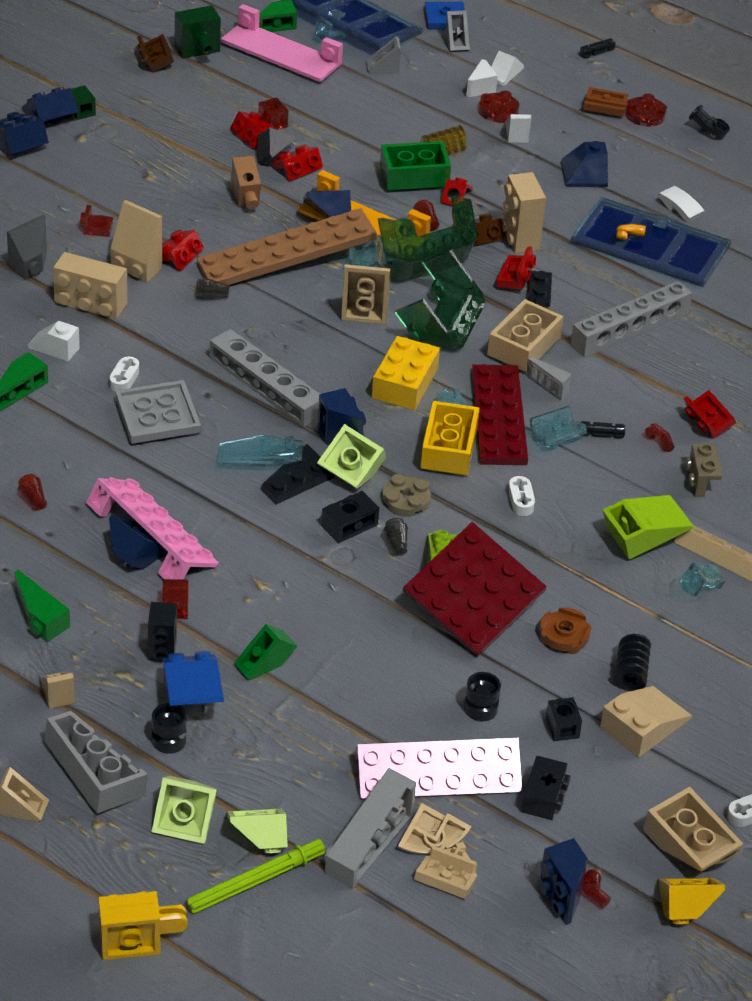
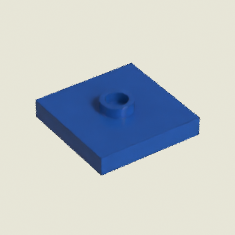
[424,2,465,29]

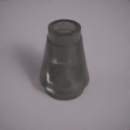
[196,277,229,300]
[383,518,408,556]

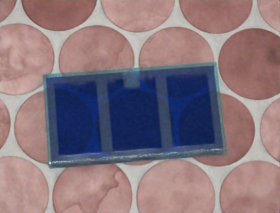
[281,0,423,51]
[570,197,731,287]

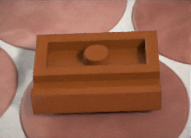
[583,87,629,117]

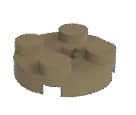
[382,474,431,517]

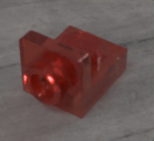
[80,205,113,237]

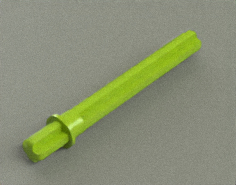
[186,839,325,913]

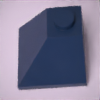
[561,141,608,187]
[303,190,351,219]
[109,515,168,569]

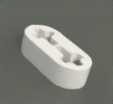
[110,356,139,392]
[508,476,535,516]
[727,794,752,827]

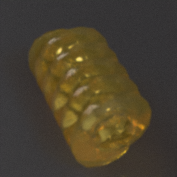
[420,125,466,156]

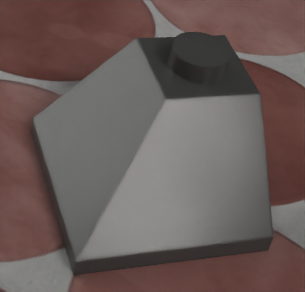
[7,215,47,280]

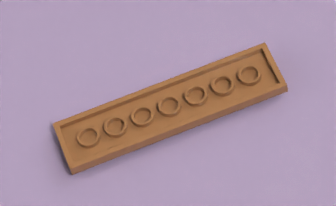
[197,208,377,290]

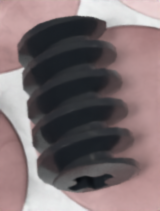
[614,633,651,691]

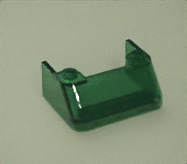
[394,249,485,351]

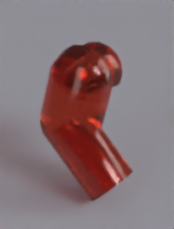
[583,869,611,909]

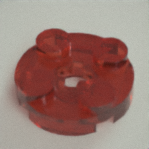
[478,91,520,123]
[626,94,667,127]

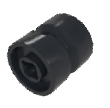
[464,672,501,722]
[152,703,187,754]

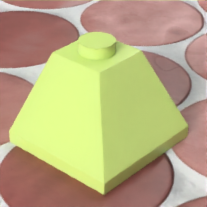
[317,424,387,489]
[152,776,217,844]
[227,808,288,853]

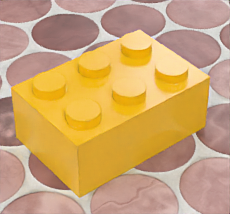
[372,336,440,410]
[421,401,480,475]

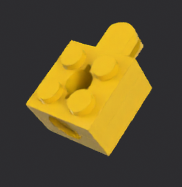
[99,891,188,960]

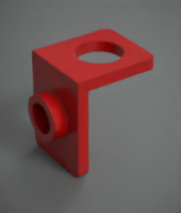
[441,177,473,208]

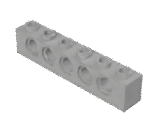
[570,281,692,358]
[210,329,320,428]

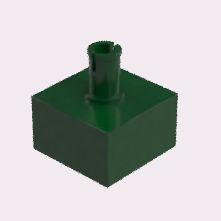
[175,5,221,59]

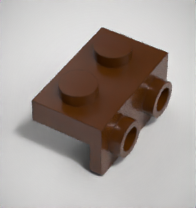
[136,34,174,72]
[452,213,504,247]

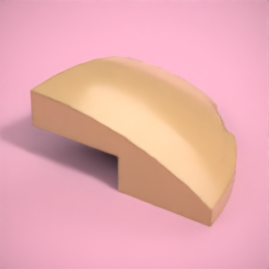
[397,803,472,855]

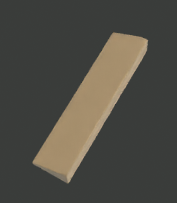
[675,526,752,582]

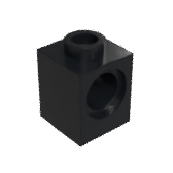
[546,697,582,742]

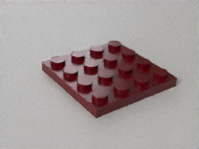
[403,522,547,657]

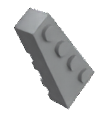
[44,711,148,813]
[324,767,416,889]

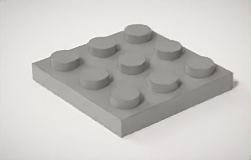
[115,380,201,444]

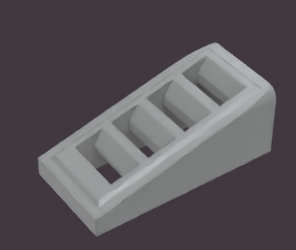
[527,357,572,400]

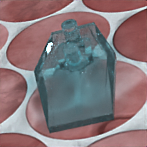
[217,435,303,467]

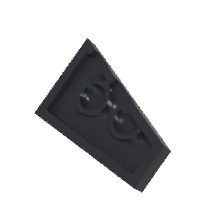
[262,444,335,505]

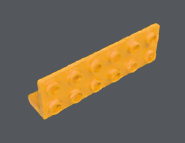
[298,170,431,258]

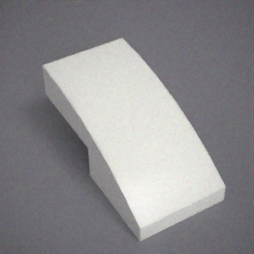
[658,186,705,223]

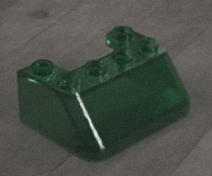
[378,196,477,281]

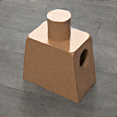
[230,155,261,209]

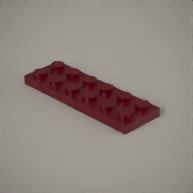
[472,364,528,465]

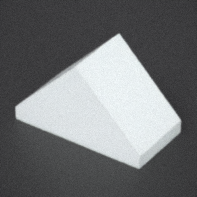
[491,51,524,86]
[466,59,498,97]
[505,114,531,143]

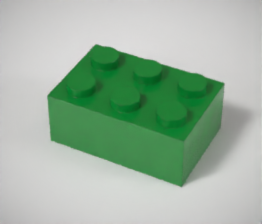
[380,141,451,191]

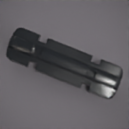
[580,38,616,58]
[579,421,625,438]

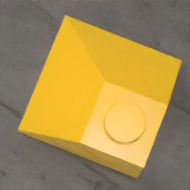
[658,878,725,924]

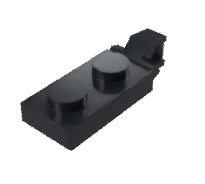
[528,271,552,307]

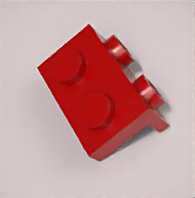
[230,111,274,149]
[271,144,323,180]
[162,229,204,271]
[496,246,536,289]
[683,390,736,439]

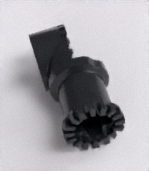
[689,105,730,140]

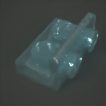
[347,234,384,268]

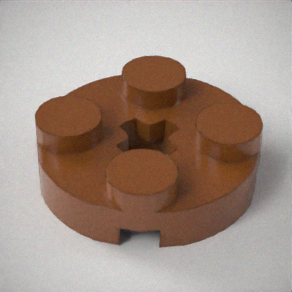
[539,608,591,654]

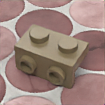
[686,443,722,497]

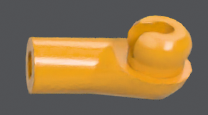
[616,224,646,240]

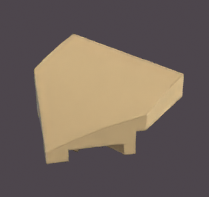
[414,842,477,899]

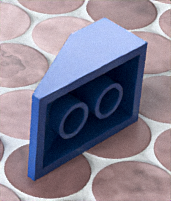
[162,651,224,706]

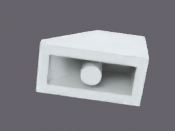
[28,321,80,362]

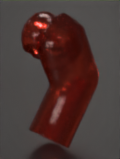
[645,423,675,452]

